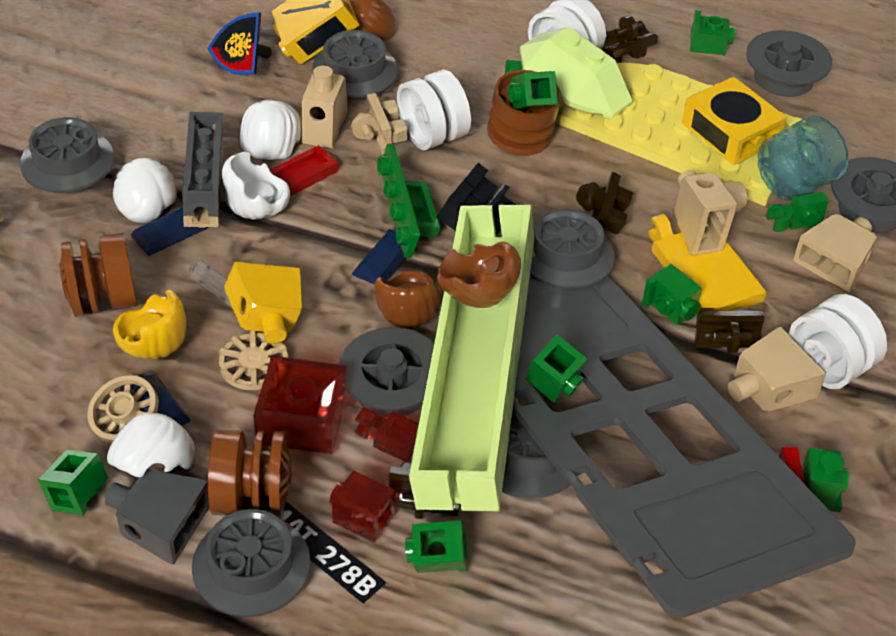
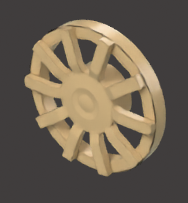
[218,331,289,390]
[87,375,159,443]

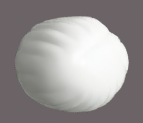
[240,99,302,160]
[221,152,290,220]
[113,158,177,223]
[107,412,197,477]

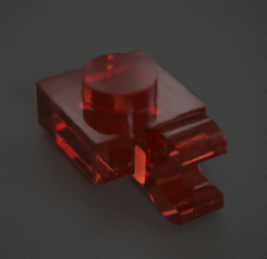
[355,407,419,463]

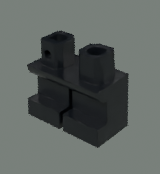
[436,162,516,236]

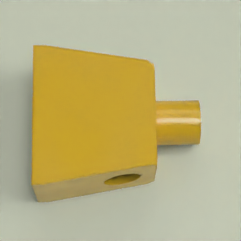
[224,262,302,344]

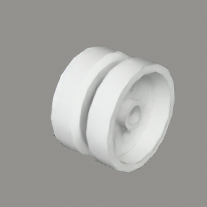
[528,0,606,49]
[397,69,471,151]
[789,294,887,389]

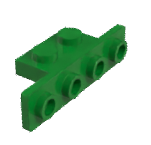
[377,144,440,258]

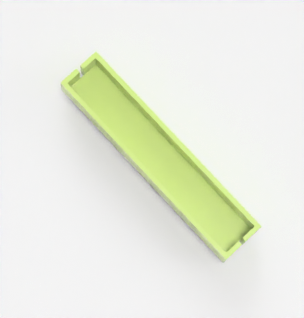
[409,205,535,511]

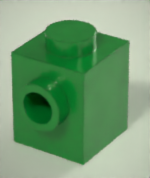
[508,71,558,110]
[525,334,587,403]

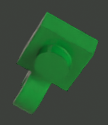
[766,192,829,232]

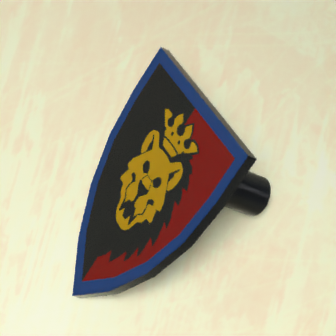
[207,12,272,75]

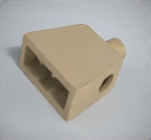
[302,66,348,149]
[674,170,737,255]
[793,214,877,292]
[728,326,826,412]

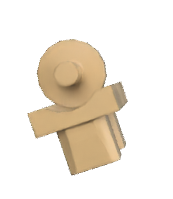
[351,93,407,155]

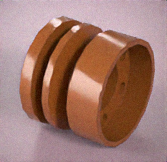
[487,70,562,156]
[59,233,137,317]
[208,430,292,517]

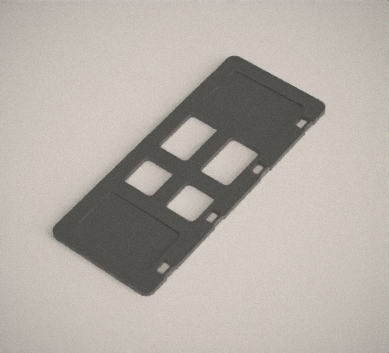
[438,276,856,618]

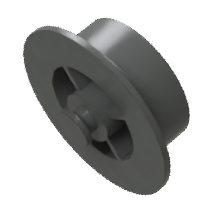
[312,30,398,98]
[746,30,832,97]
[20,117,115,193]
[831,157,896,233]
[530,209,615,289]
[339,327,434,418]
[502,410,578,498]
[192,509,310,617]

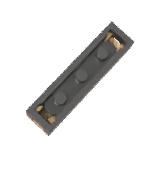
[182,112,223,228]

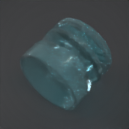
[758,116,848,201]

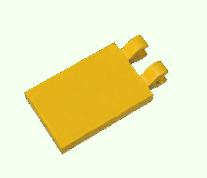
[648,214,767,311]

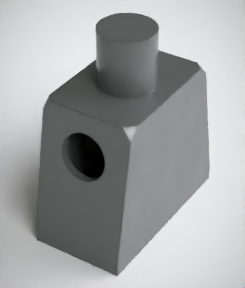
[105,469,209,565]

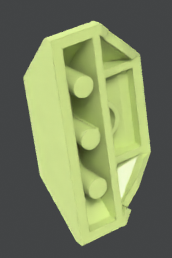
[519,26,632,119]

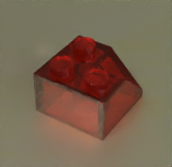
[253,356,347,455]

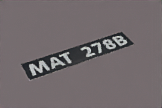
[264,501,387,604]

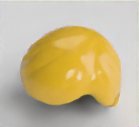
[113,290,186,360]

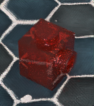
[329,470,395,543]

